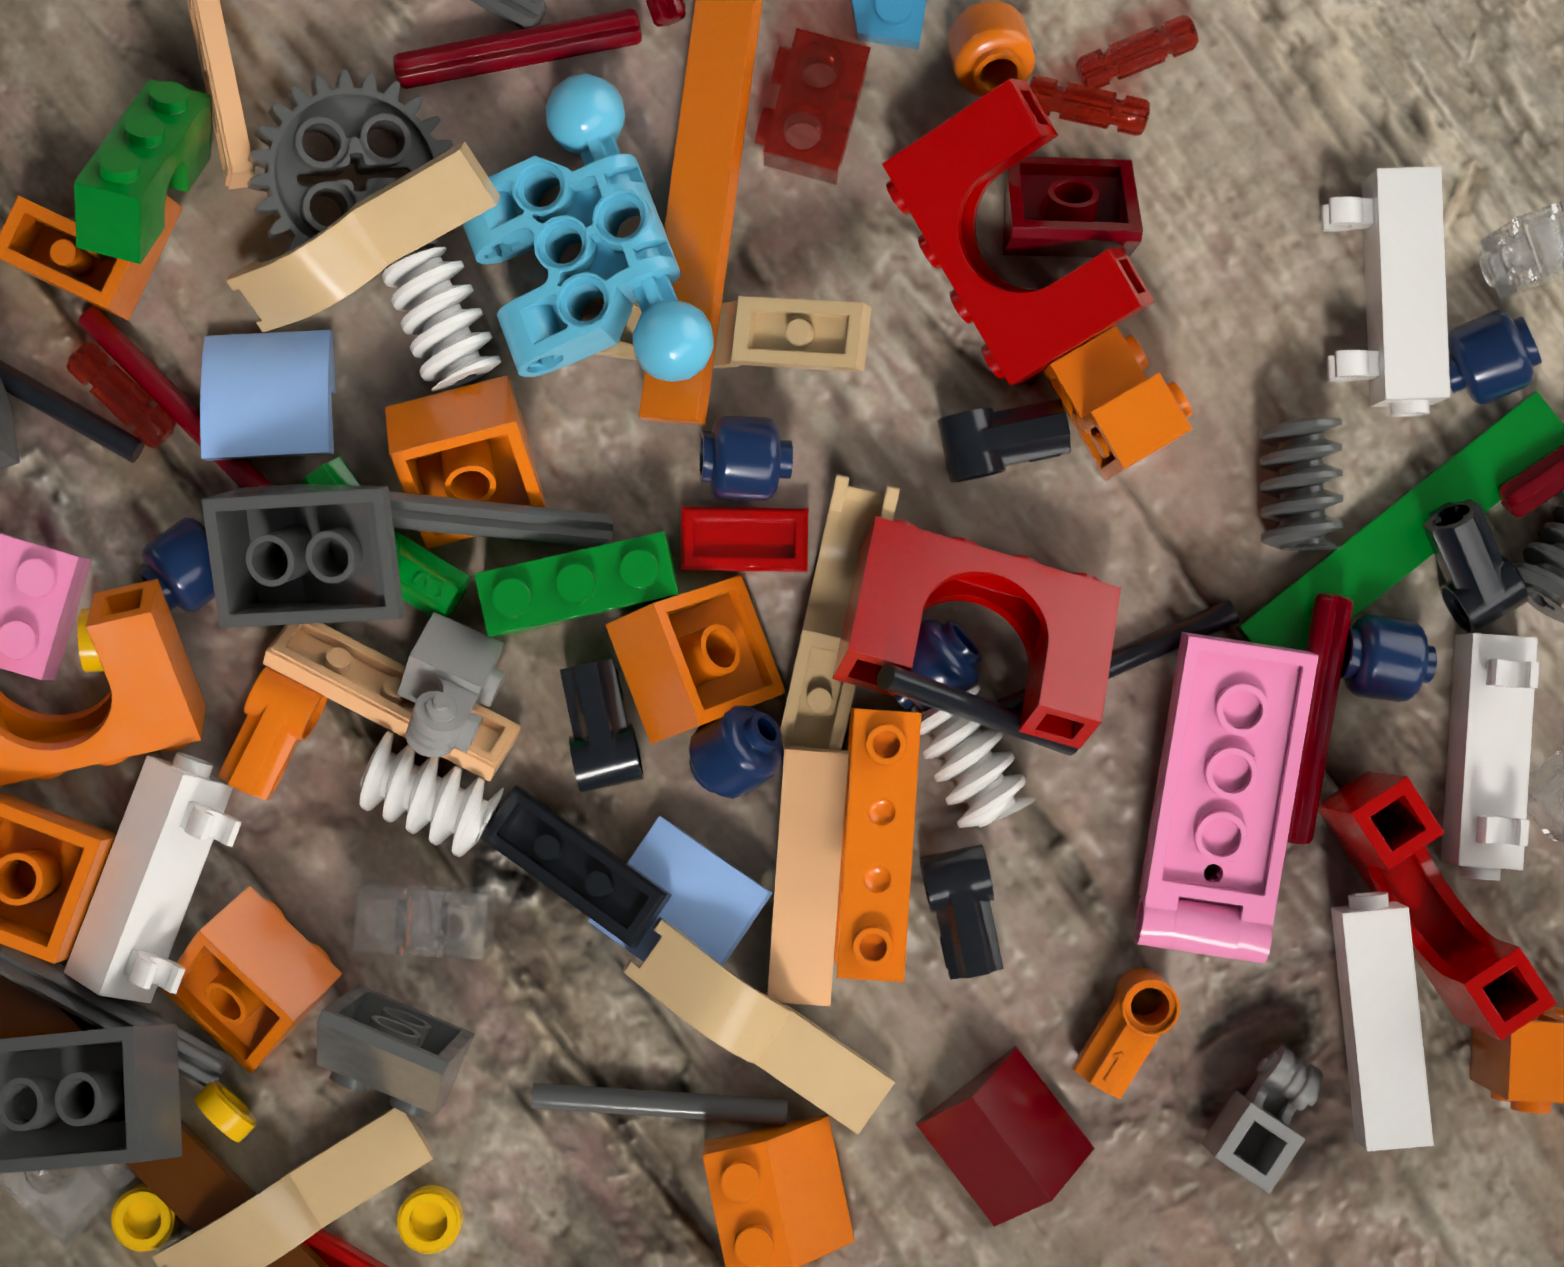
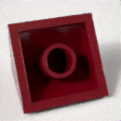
[1003,157,1143,258]
[916,1046,1095,1227]

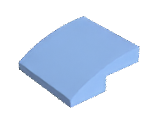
[200,330,336,461]
[588,816,773,966]

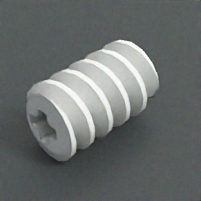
[382,247,502,392]
[920,685,1036,828]
[359,730,504,857]

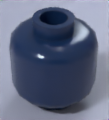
[1448,310,1542,405]
[699,416,793,500]
[138,517,215,612]
[1341,615,1437,702]
[893,620,982,711]
[689,705,784,799]

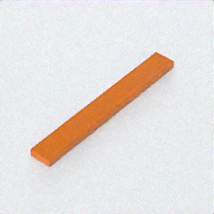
[638,0,763,426]

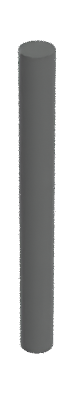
[531,1083,788,1125]

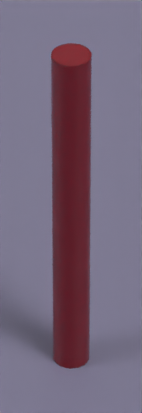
[78,306,273,488]

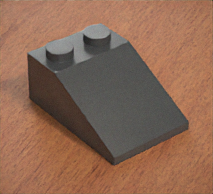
[201,484,405,628]
[317,985,475,1117]
[0,1024,182,1174]

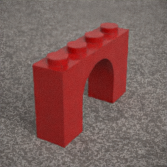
[882,78,1155,386]
[832,516,1121,749]
[1318,771,1557,1041]

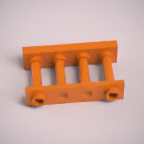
[834,708,922,982]

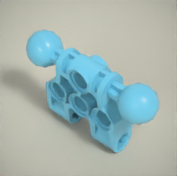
[463,73,714,382]

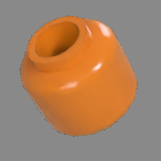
[947,1,1036,97]

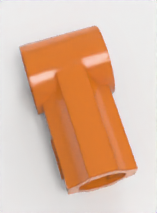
[217,666,328,801]
[1071,968,1180,1099]

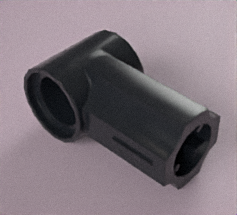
[937,399,1072,483]
[1423,499,1528,633]
[560,658,644,792]
[919,844,1004,980]

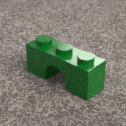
[74,79,211,264]
[474,531,681,639]

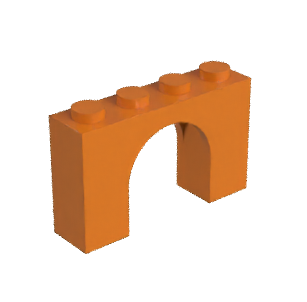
[0,579,206,788]

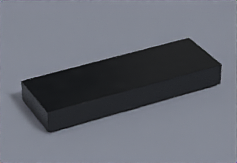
[480,785,672,948]

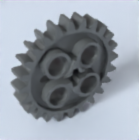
[247,70,453,273]

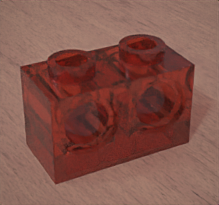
[755,28,871,185]

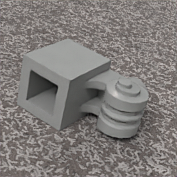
[397,612,506,758]
[1201,1046,1323,1194]

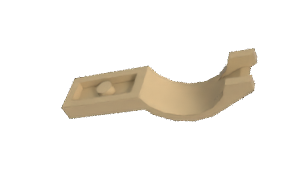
[226,141,501,333]
[593,296,872,372]
[780,474,900,757]
[623,917,895,1134]
[152,1107,436,1267]

